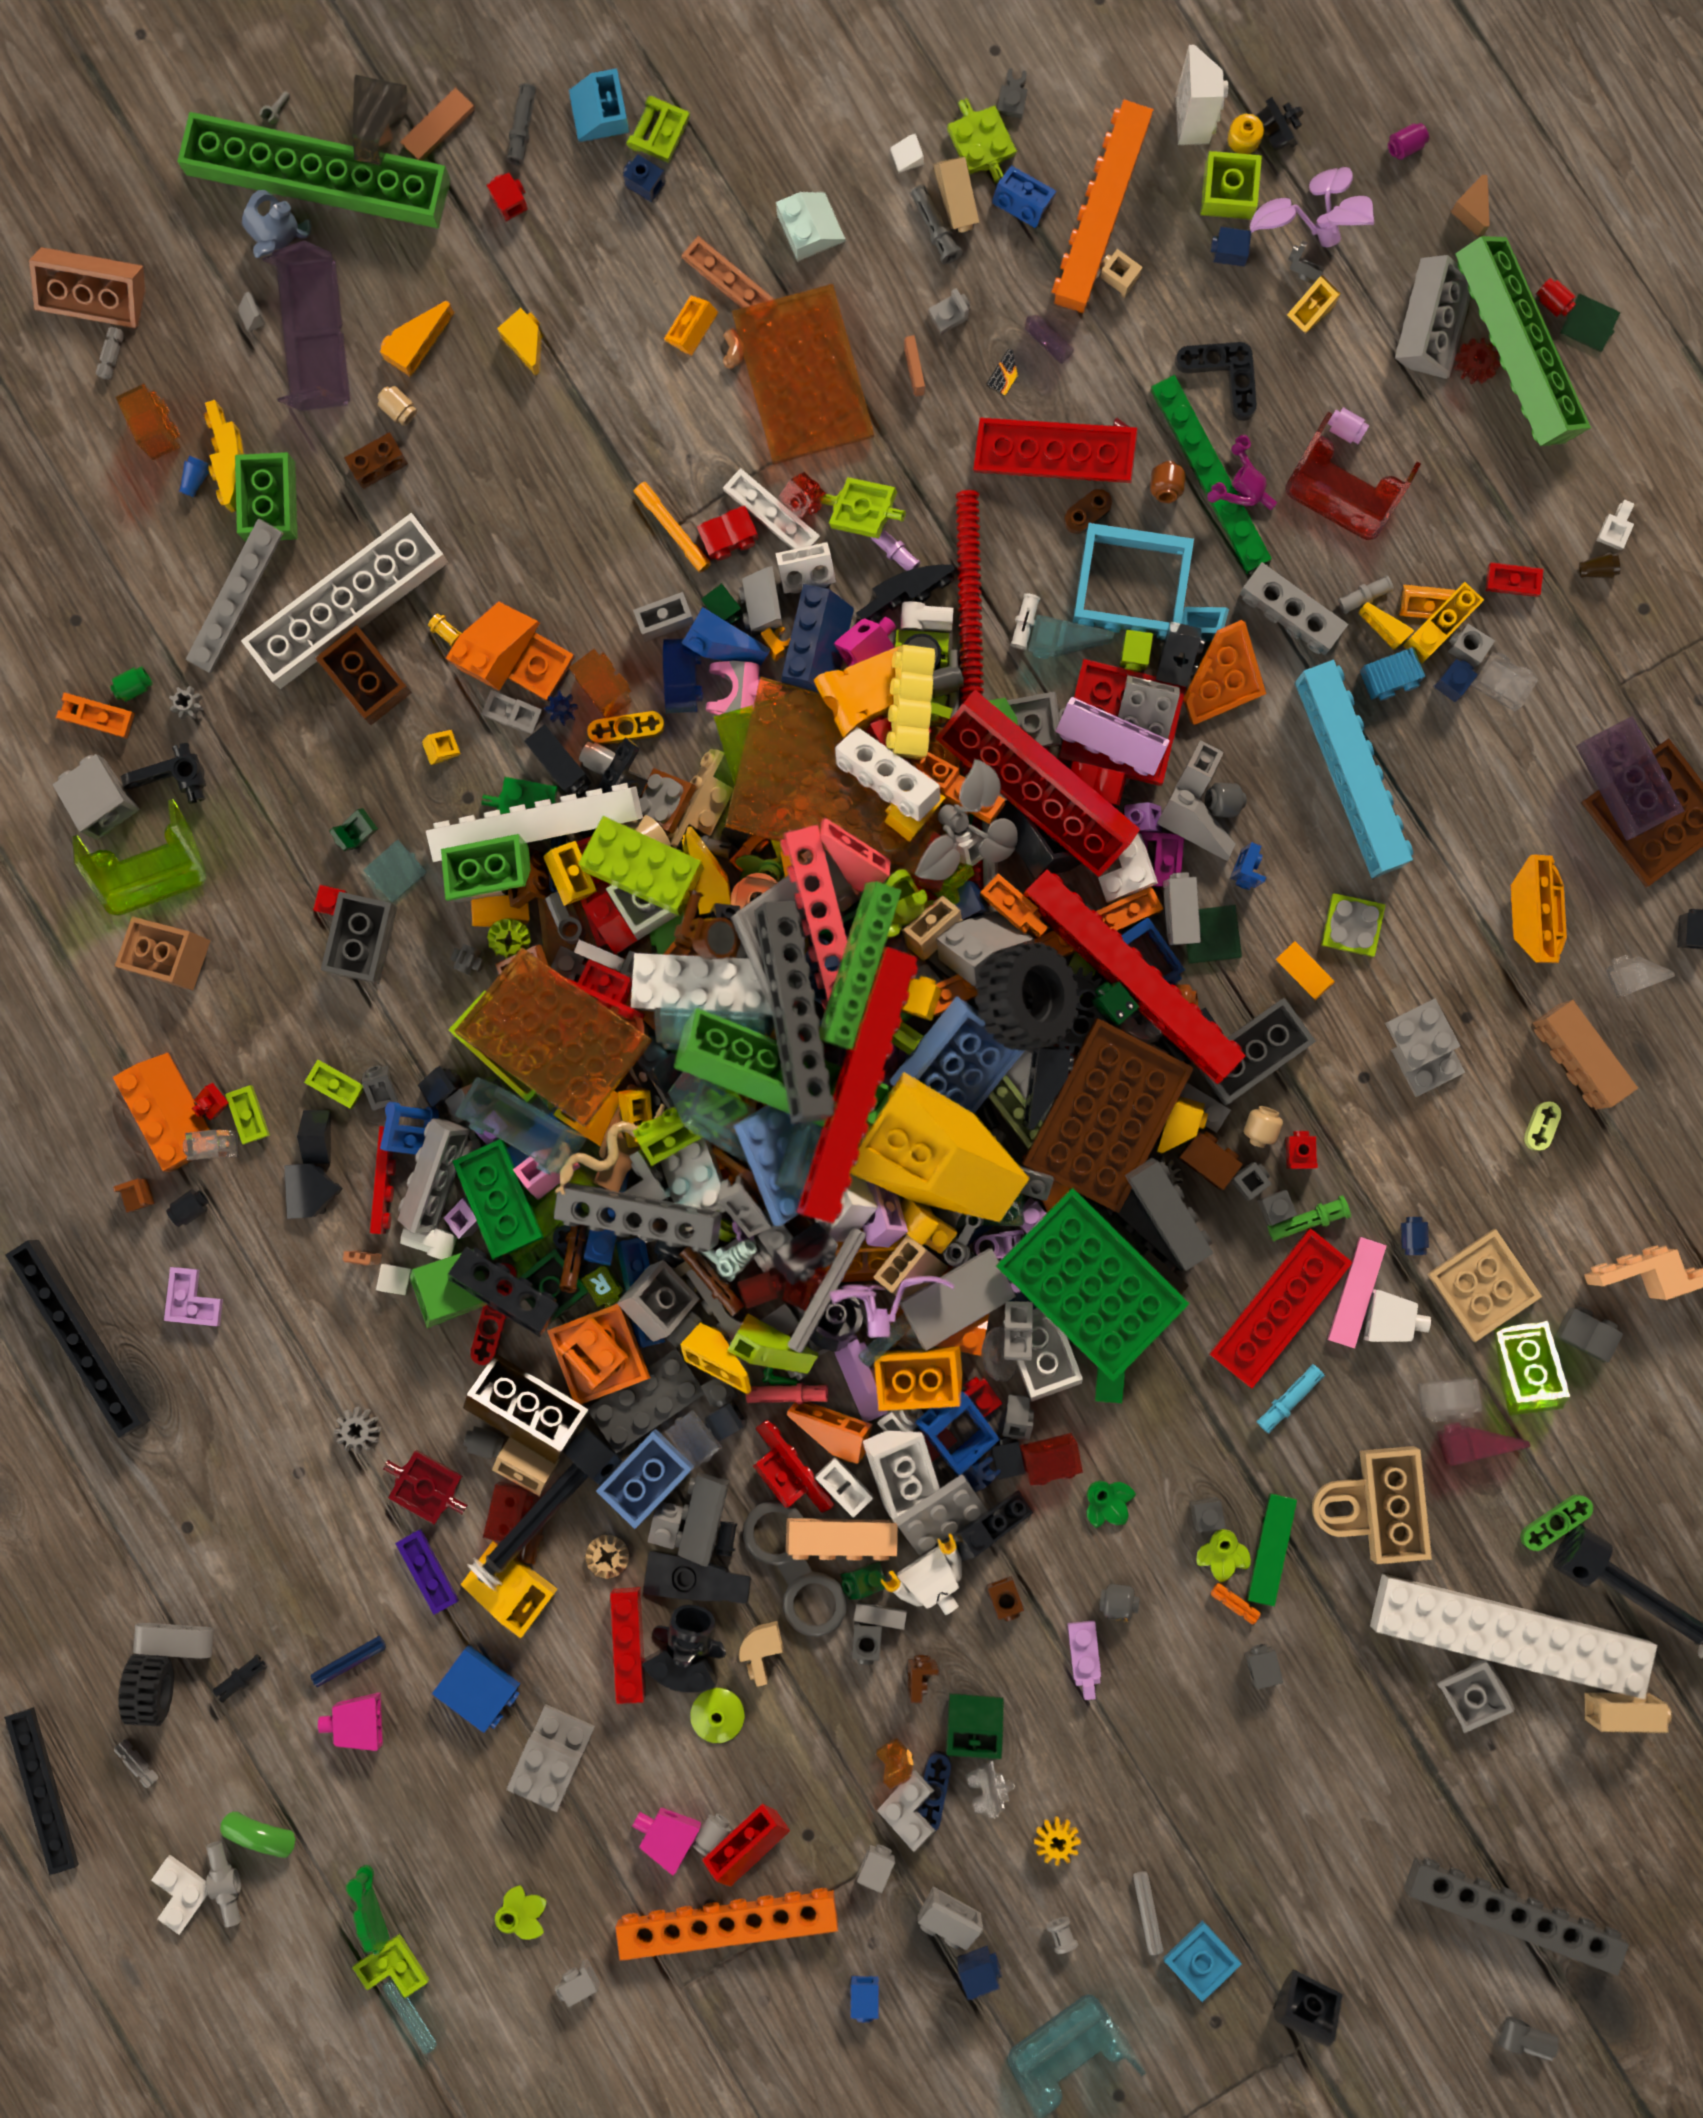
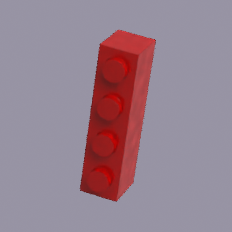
[610,1587,646,1704]

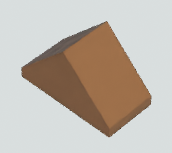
[1451,175,1490,237]

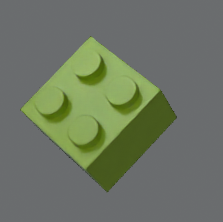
[1201,151,1262,220]

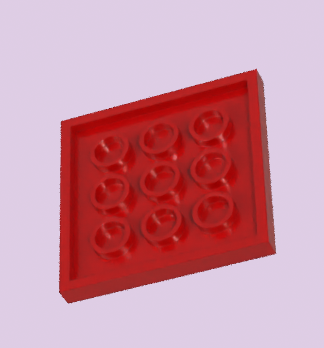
[1058,659,1186,786]

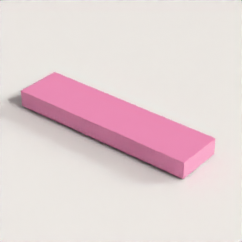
[1327,1237,1387,1348]

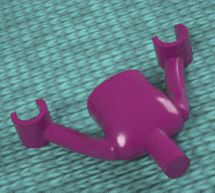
[1207,435,1277,510]

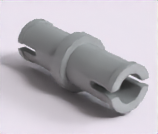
[1338,575,1394,614]

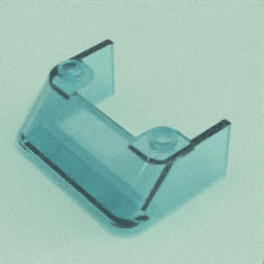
[668,1071,759,1164]
[455,1077,587,1175]
[1008,1995,1147,2118]

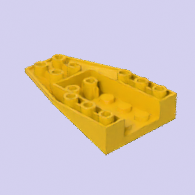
[850,1072,1029,1222]

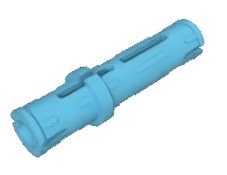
[1256,1364,1325,1434]

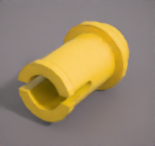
[428,614,462,647]

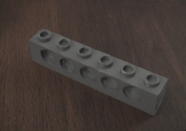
[554,1182,722,1252]

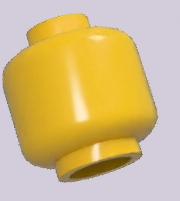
[1227,113,1264,154]

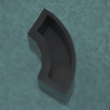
[642,1645,718,1693]

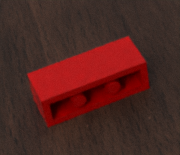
[702,1804,790,1887]

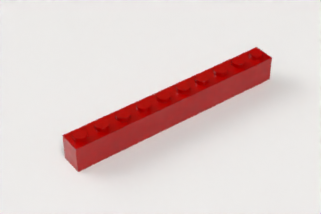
[1023,870,1246,1085]
[796,947,918,1224]

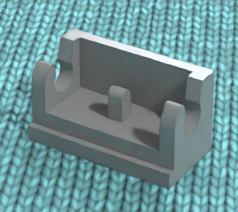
[718,1175,772,1237]

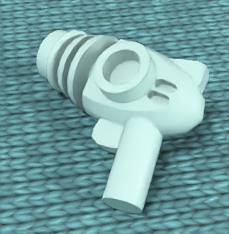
[699,1239,756,1282]

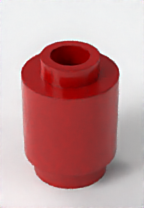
[1535,277,1576,317]

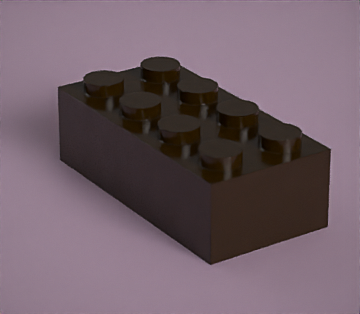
[463,1354,588,1464]

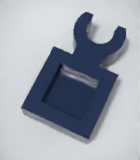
[954,1457,1001,1492]

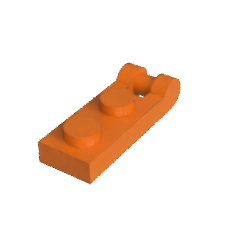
[56,693,135,739]

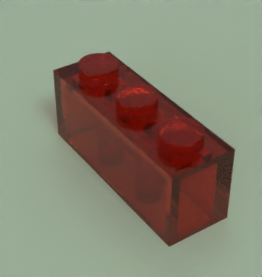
[738,1270,784,1309]

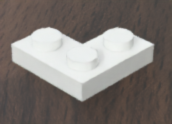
[1098,833,1158,903]
[151,1855,208,1935]

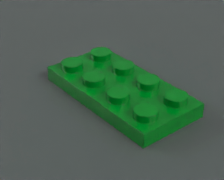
[452,1139,544,1260]

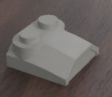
[1437,1660,1514,1733]

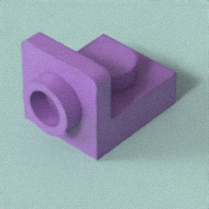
[1124,802,1162,833]

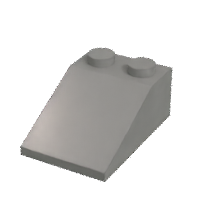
[936,911,1035,987]

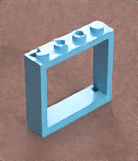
[1072,523,1194,640]

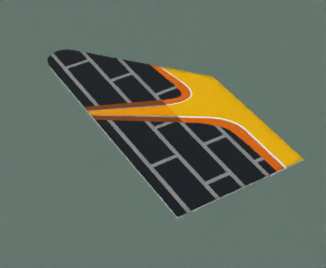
[986,349,1017,395]

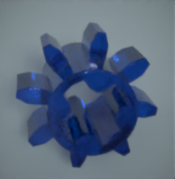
[544,691,579,726]

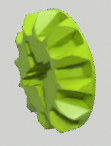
[487,919,531,959]

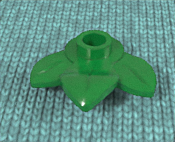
[1086,1480,1136,1528]

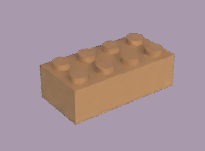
[1533,1000,1638,1109]

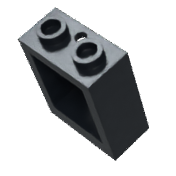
[524,724,591,798]

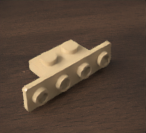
[665,749,734,847]

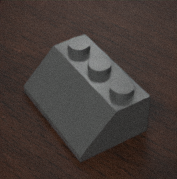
[675,1472,730,1567]

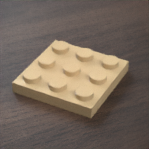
[1427,1229,1542,1342]

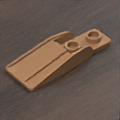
[594,1084,654,1192]

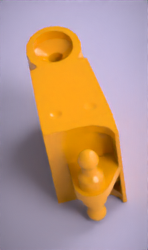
[814,645,902,739]

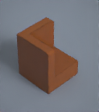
[113,1178,155,1213]

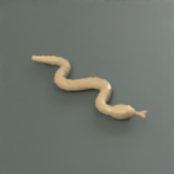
[555,1104,665,1195]

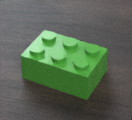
[235,452,298,542]

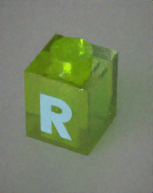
[581,1265,623,1308]

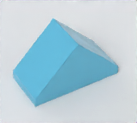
[1181,607,1229,642]

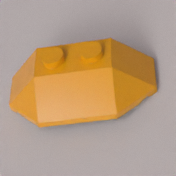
[1511,854,1567,963]

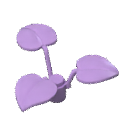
[1250,167,1374,247]
[830,1276,954,1337]

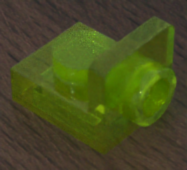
[932,862,974,905]

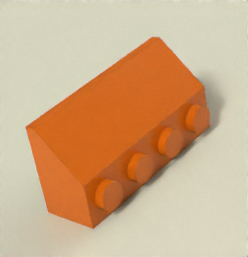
[113,1053,219,1172]

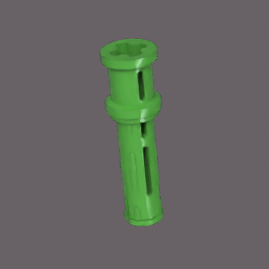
[1267,1195,1351,1242]

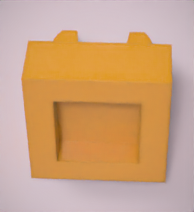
[760,627,790,662]

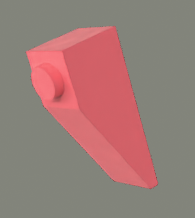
[820,818,890,892]

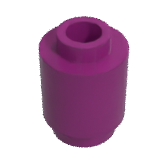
[1388,123,1429,160]

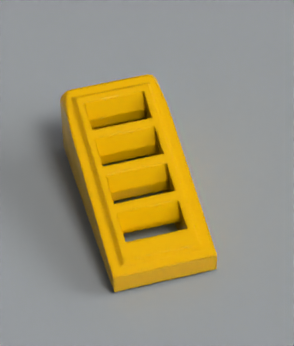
[1358,602,1414,650]
[618,1088,652,1148]

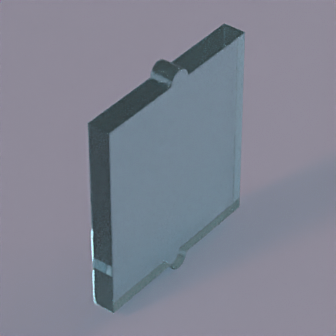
[363,839,427,903]

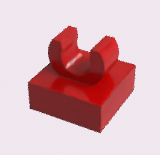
[191,1083,229,1121]

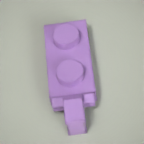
[1067,1620,1101,1700]

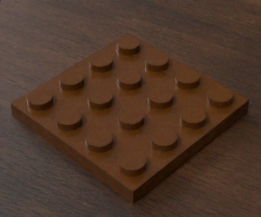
[1581,738,1703,887]

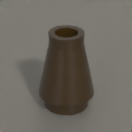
[1579,552,1621,578]

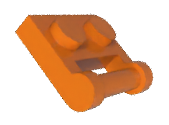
[556,1317,628,1391]

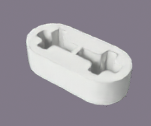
[574,940,625,972]

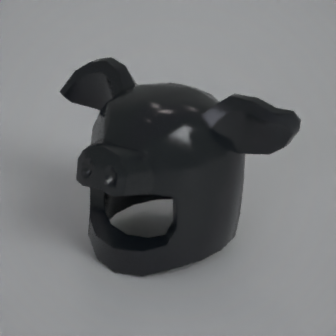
[653,1605,726,1668]

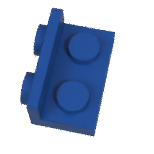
[992,166,1056,227]
[1230,842,1267,890]

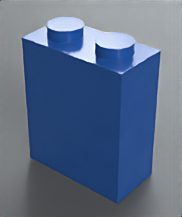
[432,1645,521,1733]

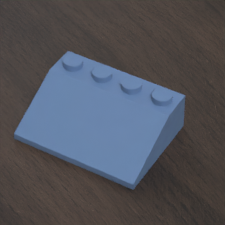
[890,996,1025,1114]

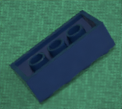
[781,584,854,700]

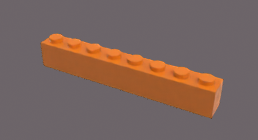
[1052,100,1153,314]

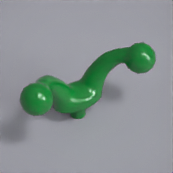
[762,1367,800,1386]

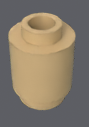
[377,386,417,426]

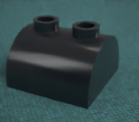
[1274,1969,1343,2047]

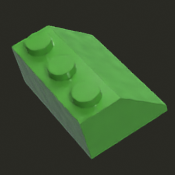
[441,834,531,901]

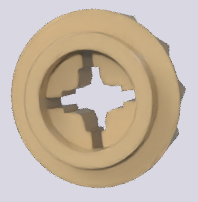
[585,1535,629,1579]

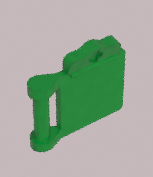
[346,1865,390,1955]

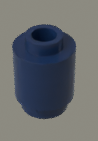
[1401,1217,1429,1255]

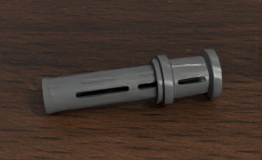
[910,185,963,264]

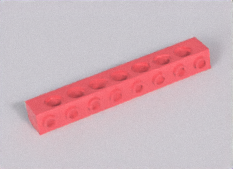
[780,825,847,1014]

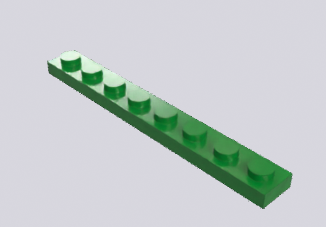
[1150,375,1272,573]

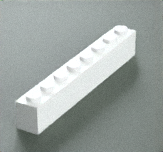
[426,783,643,862]

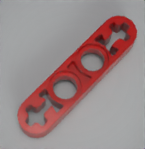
[470,1263,518,1365]

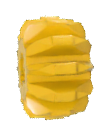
[1034,1816,1081,1866]

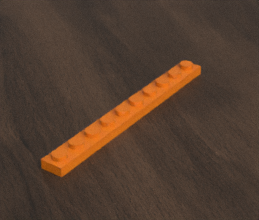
[933,886,1164,1017]

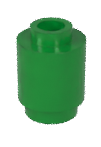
[110,666,153,702]

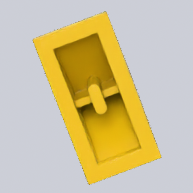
[1287,275,1341,333]

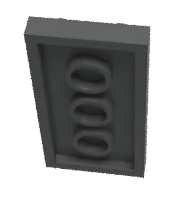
[587,1348,705,1454]

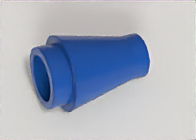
[179,455,210,497]

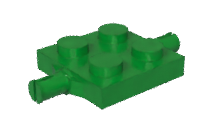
[481,777,558,839]

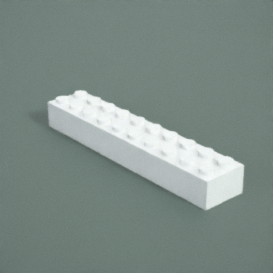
[1370,1573,1657,1699]

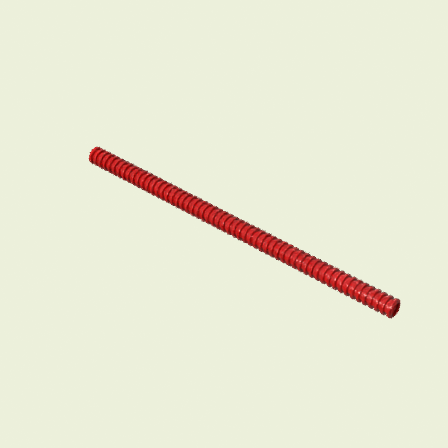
[956,490,990,907]

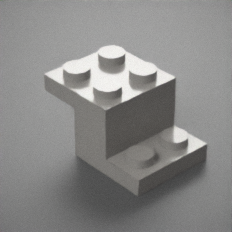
[1385,998,1465,1097]
[624,1150,672,1243]
[506,1704,595,1812]

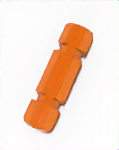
[1211,1583,1261,1624]

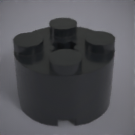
[810,1288,863,1352]

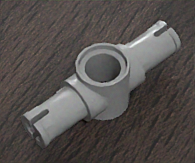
[206,1841,241,1927]

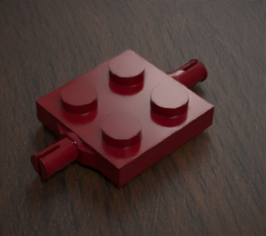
[383,1450,468,1525]

